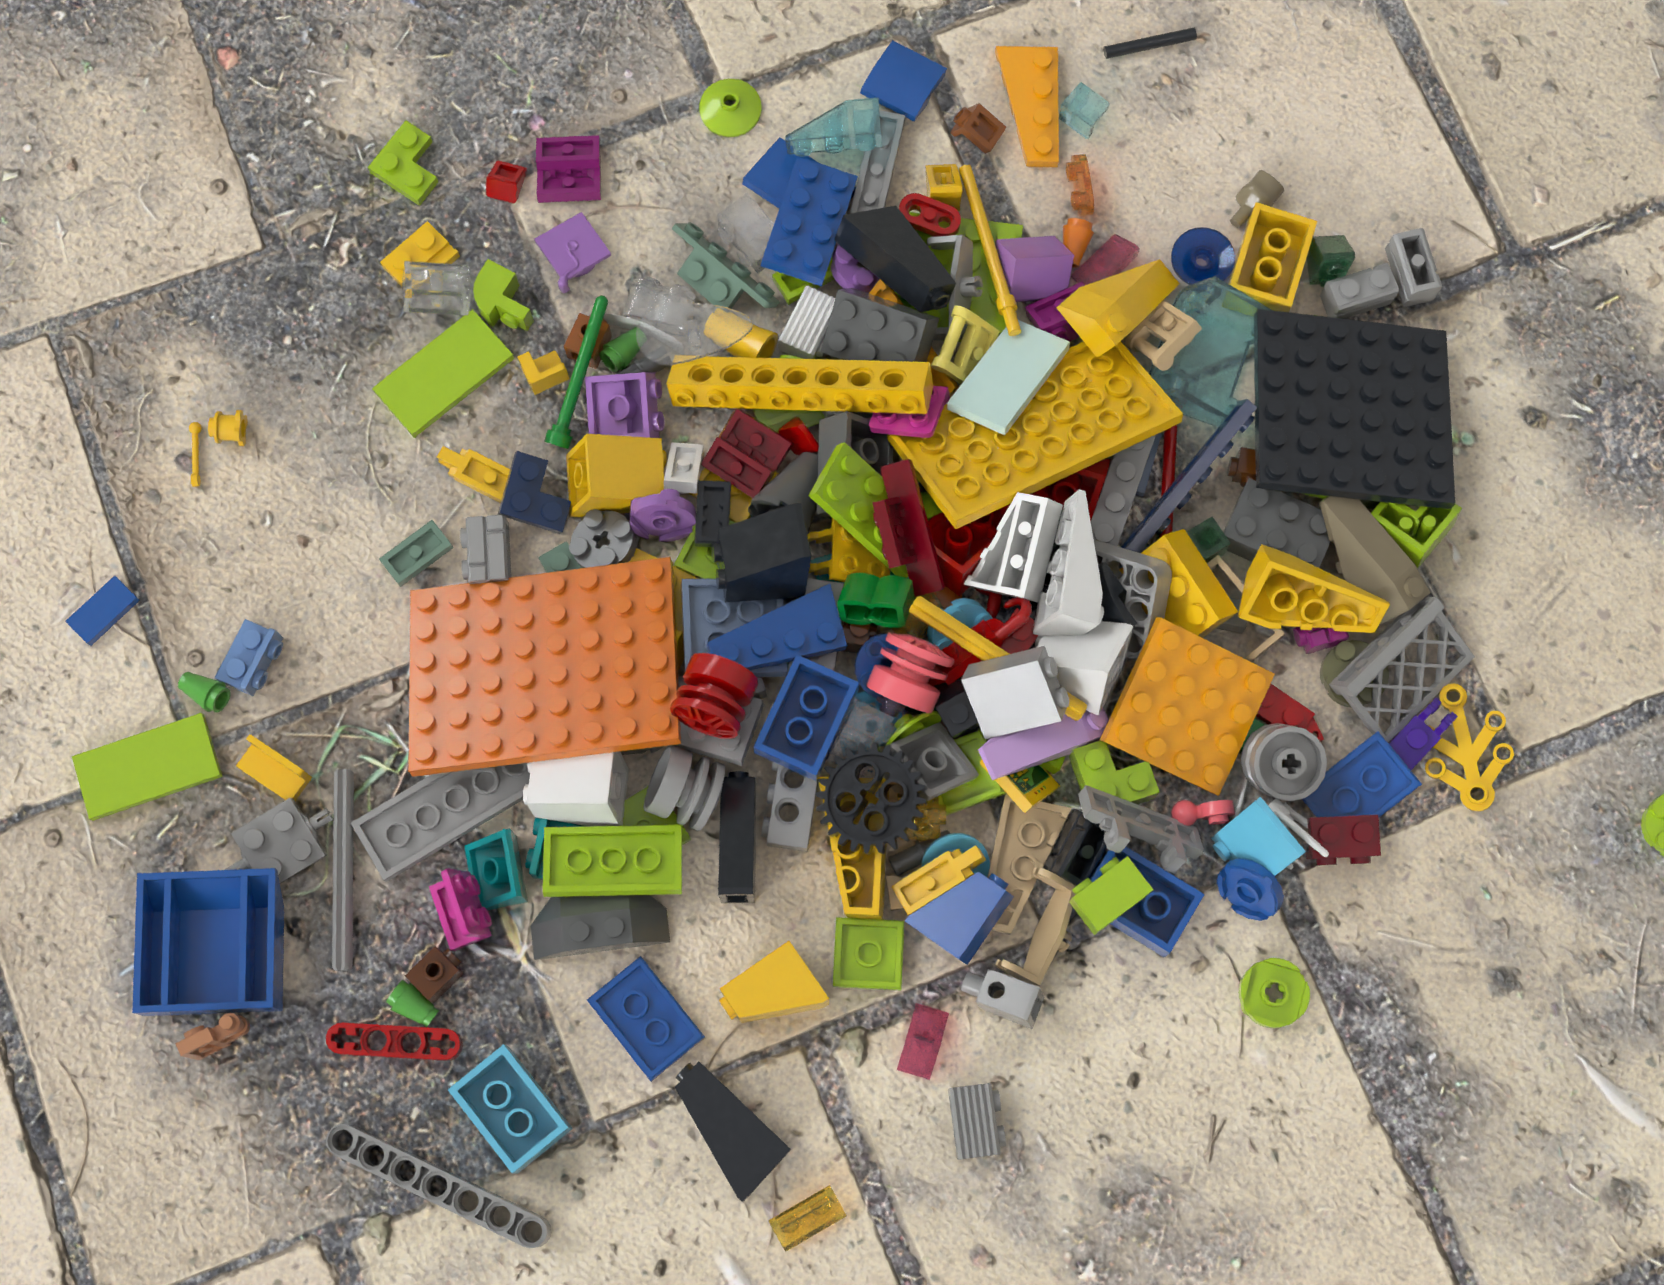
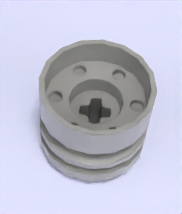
[644,745,725,831]

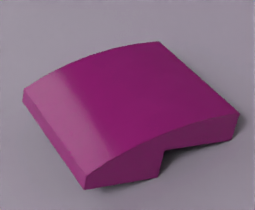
[536,135,601,203]

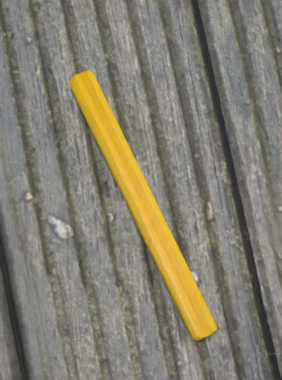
[909,596,1087,721]

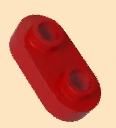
[899,193,961,237]

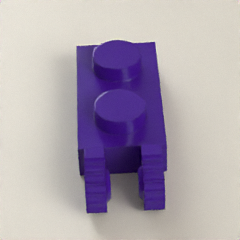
[1389,697,1458,770]

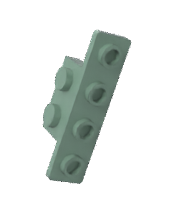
[672,222,780,313]

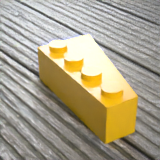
[818,777,889,920]

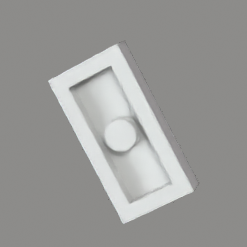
[664,442,704,494]

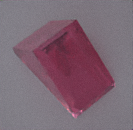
[897,1003,949,1080]

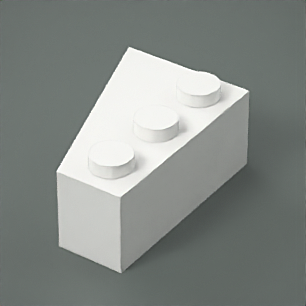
[964,492,1063,603]

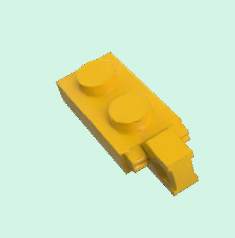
[437,446,510,503]
[892,845,986,916]

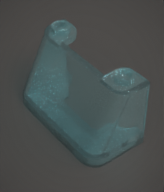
[1149,276,1273,427]

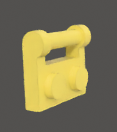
[931,305,1000,384]

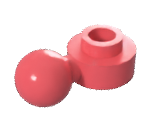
[1171,800,1235,826]

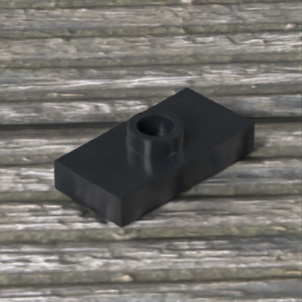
[695,480,731,547]

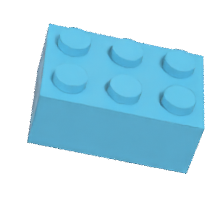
[448,1044,573,1174]

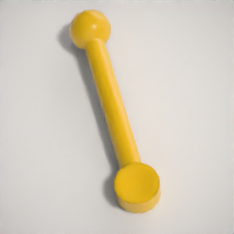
[189,422,202,487]

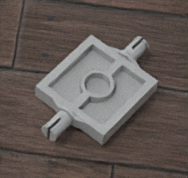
[225,797,333,884]

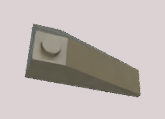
[1320,496,1431,625]

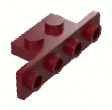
[872,459,945,597]

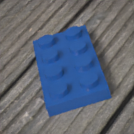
[760,156,858,286]

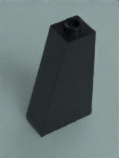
[834,205,956,313]
[718,771,756,903]
[675,1061,791,1202]

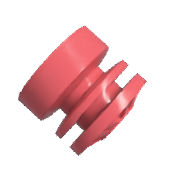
[866,632,954,713]

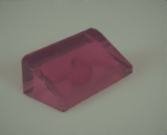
[1071,234,1140,285]

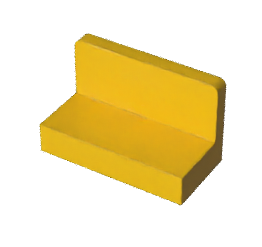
[236,734,313,801]

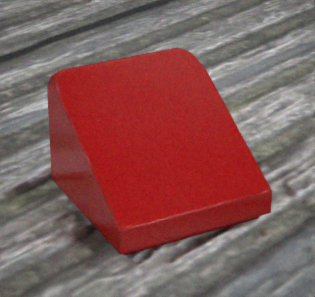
[486,160,527,203]
[778,417,819,455]

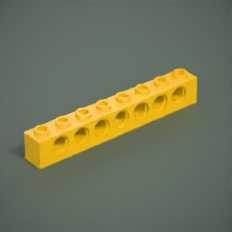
[666,356,934,414]

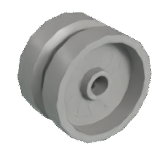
[1241,723,1327,801]

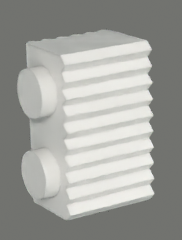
[778,286,835,359]

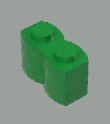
[837,573,915,628]

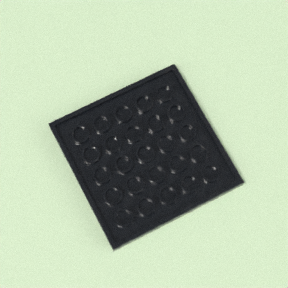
[1254,309,1455,509]

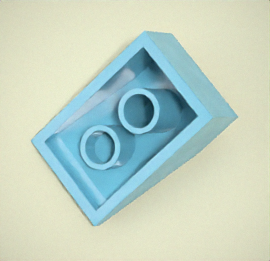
[1211,797,1306,876]

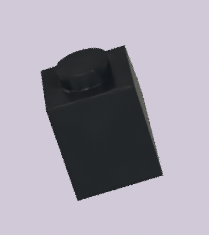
[934,678,979,740]

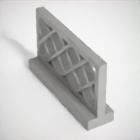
[1329,596,1475,743]

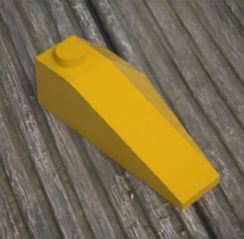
[1056,259,1180,358]
[1238,544,1390,633]

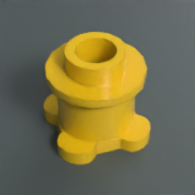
[208,410,248,446]

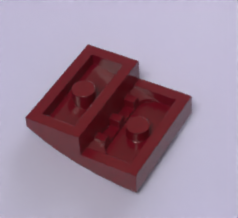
[701,409,794,498]

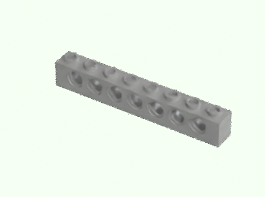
[761,578,844,852]

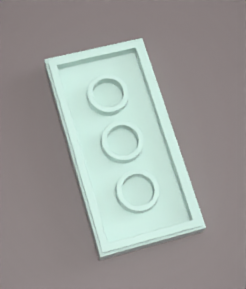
[947,320,1070,435]

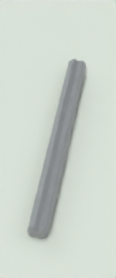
[332,769,354,971]

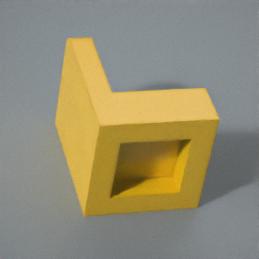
[517,351,570,395]

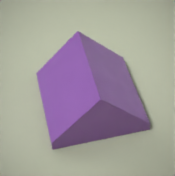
[995,236,1074,302]

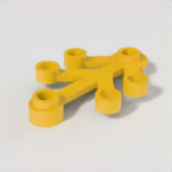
[1425,683,1514,811]

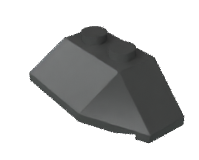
[531,895,670,960]

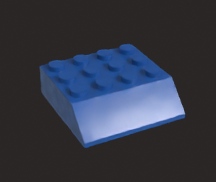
[132,868,284,1016]

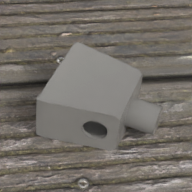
[961,969,1045,1029]

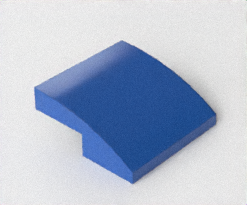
[860,40,947,122]

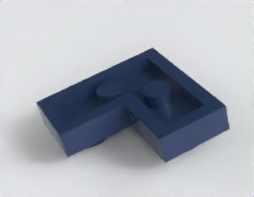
[497,451,571,534]

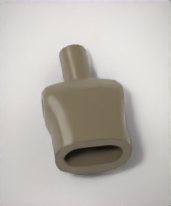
[1230,170,1284,228]

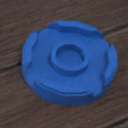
[1217,858,1284,921]

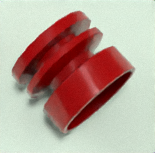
[670,653,759,739]

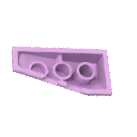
[978,708,1109,780]

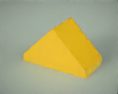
[925,164,962,211]

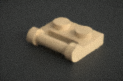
[1126,300,1202,371]

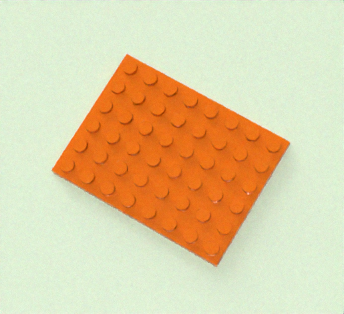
[408,557,681,777]

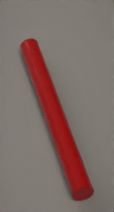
[1159,424,1178,539]

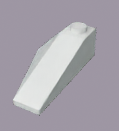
[1033,489,1104,636]

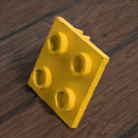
[807,518,890,583]

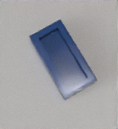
[65,575,140,646]

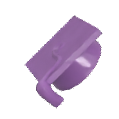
[534,212,611,293]

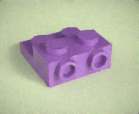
[585,372,665,438]

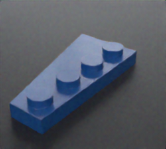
[707,583,847,670]

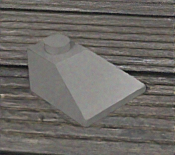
[883,722,979,801]

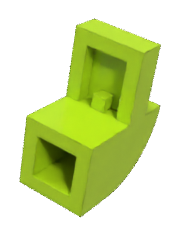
[473,259,534,331]

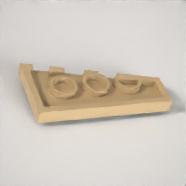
[987,794,1071,935]

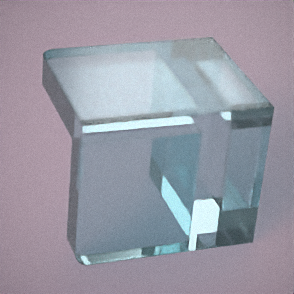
[1059,82,1110,139]

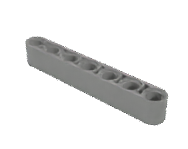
[326,1124,551,1248]

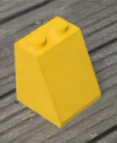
[566,434,667,517]
[719,941,829,1023]

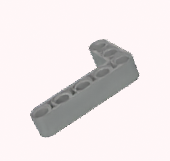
[1049,532,1172,659]

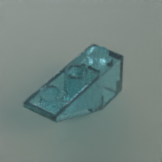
[785,98,882,156]

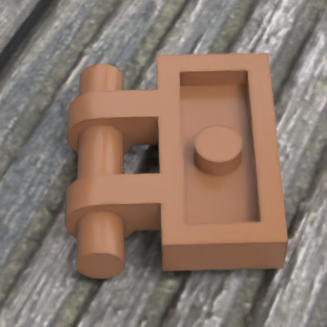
[175,1013,250,1060]

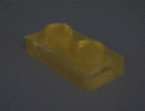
[768,1185,847,1252]

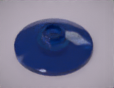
[1171,227,1235,288]

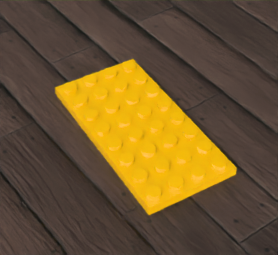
[887,341,1183,529]

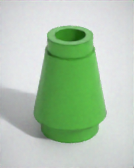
[599,327,647,373]
[178,672,230,712]
[386,979,439,1027]

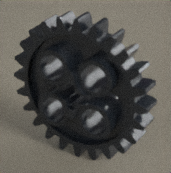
[815,742,928,855]

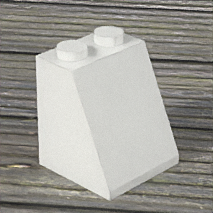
[1035,621,1133,715]
[523,751,629,826]

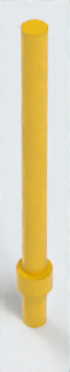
[959,165,1021,336]

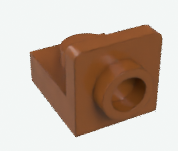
[950,103,1007,154]

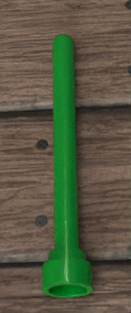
[544,295,608,449]

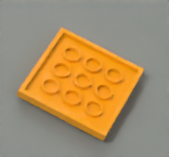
[1100,617,1275,796]

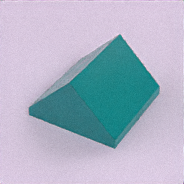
[464,829,528,910]

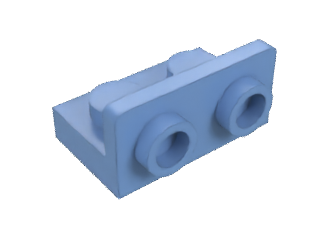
[215,619,283,696]

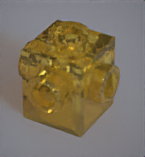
[897,793,946,841]

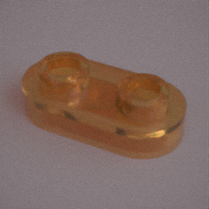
[1066,154,1094,216]

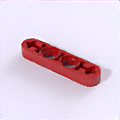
[326,1022,463,1061]

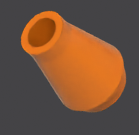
[1063,218,1094,268]

